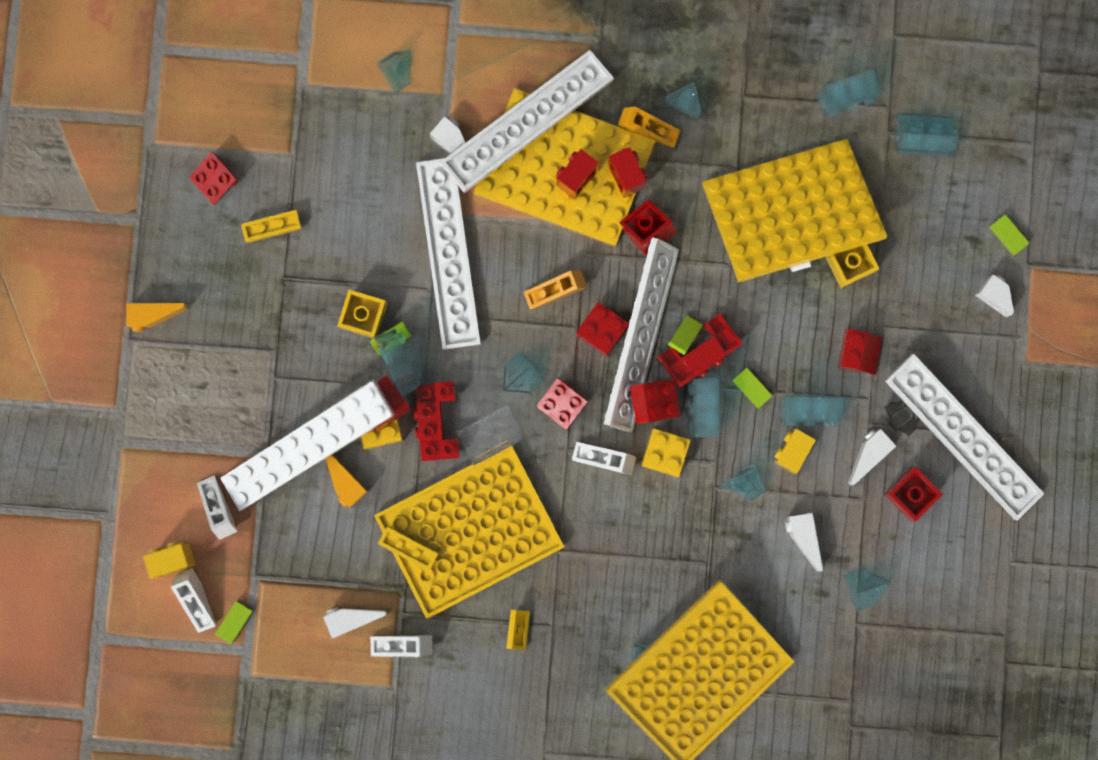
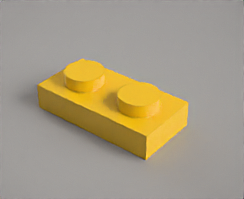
[506,609,530,650]

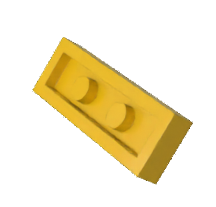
[241,210,302,243]
[378,526,439,571]

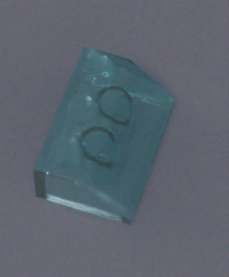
[816,68,880,118]
[895,113,959,157]
[374,329,422,398]
[689,378,719,438]
[780,397,844,427]

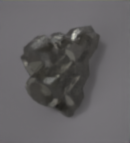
[884,400,920,437]

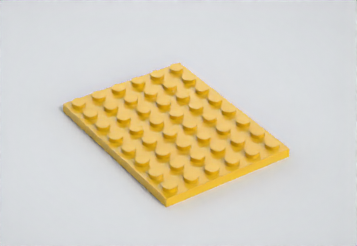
[474,88,655,247]
[702,139,887,283]
[374,444,564,619]
[605,580,794,760]

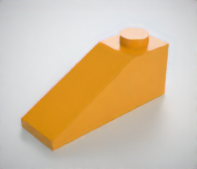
[618,107,681,148]
[524,270,587,310]
[126,303,188,332]
[325,454,369,508]

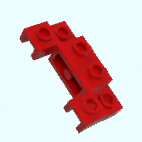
[657,314,743,388]
[413,381,460,462]

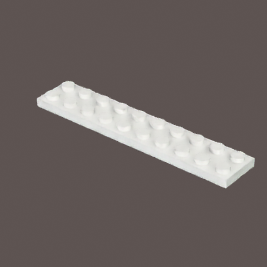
[441,50,614,193]
[416,158,481,350]
[604,238,679,433]
[884,354,1044,521]
[220,381,394,511]

